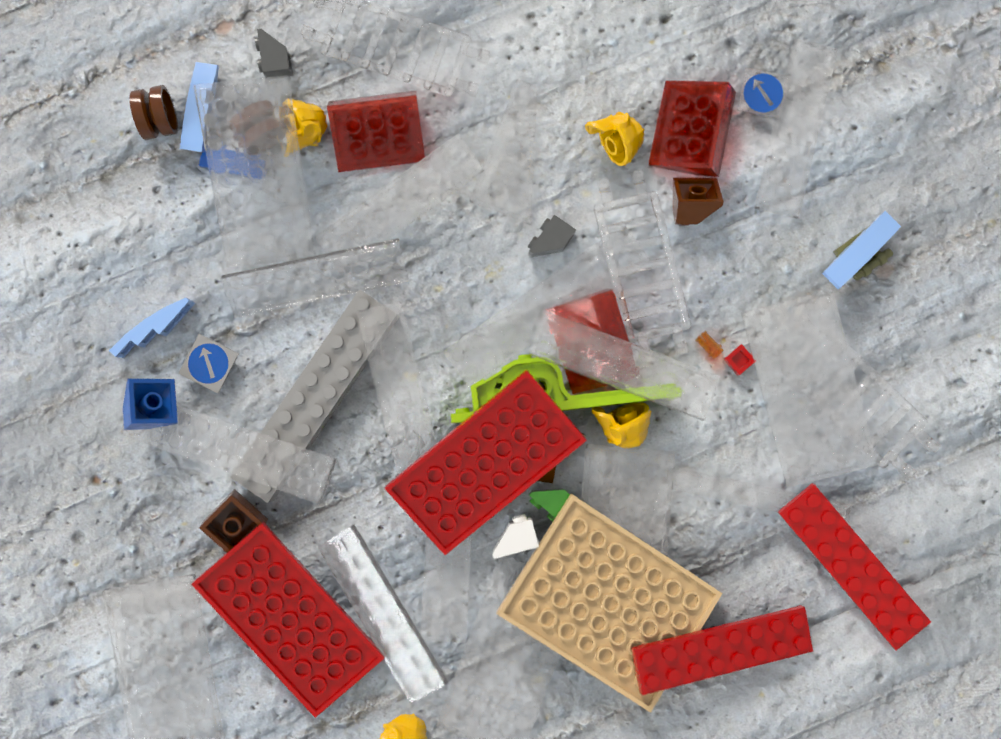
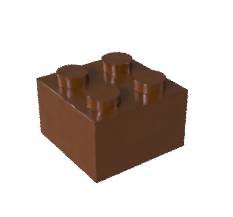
[199,489,268,553]

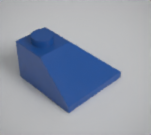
[123,379,178,430]

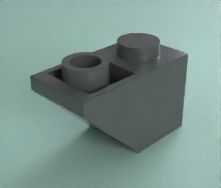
[255,29,293,80]
[528,215,576,257]

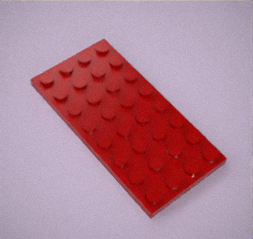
[385,369,587,555]
[191,522,385,718]

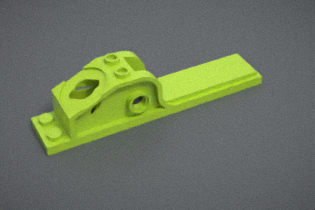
[451,354,681,424]

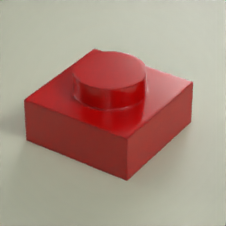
[723,344,756,376]

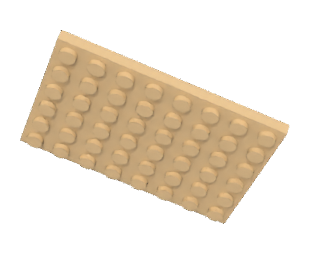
[496,494,723,713]

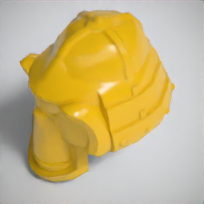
[282,98,327,156]
[585,112,644,166]
[591,402,652,449]
[379,713,427,739]

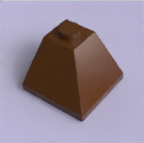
[673,178,724,226]

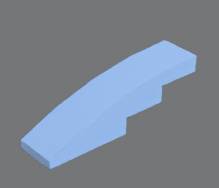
[180,62,219,153]
[822,211,901,289]
[109,298,195,358]

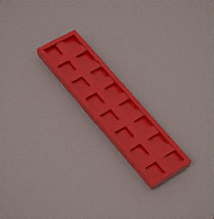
[778,483,931,651]
[631,605,813,695]

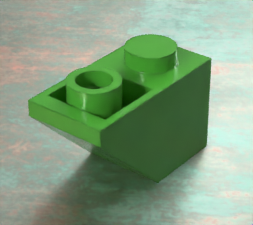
[529,489,570,522]

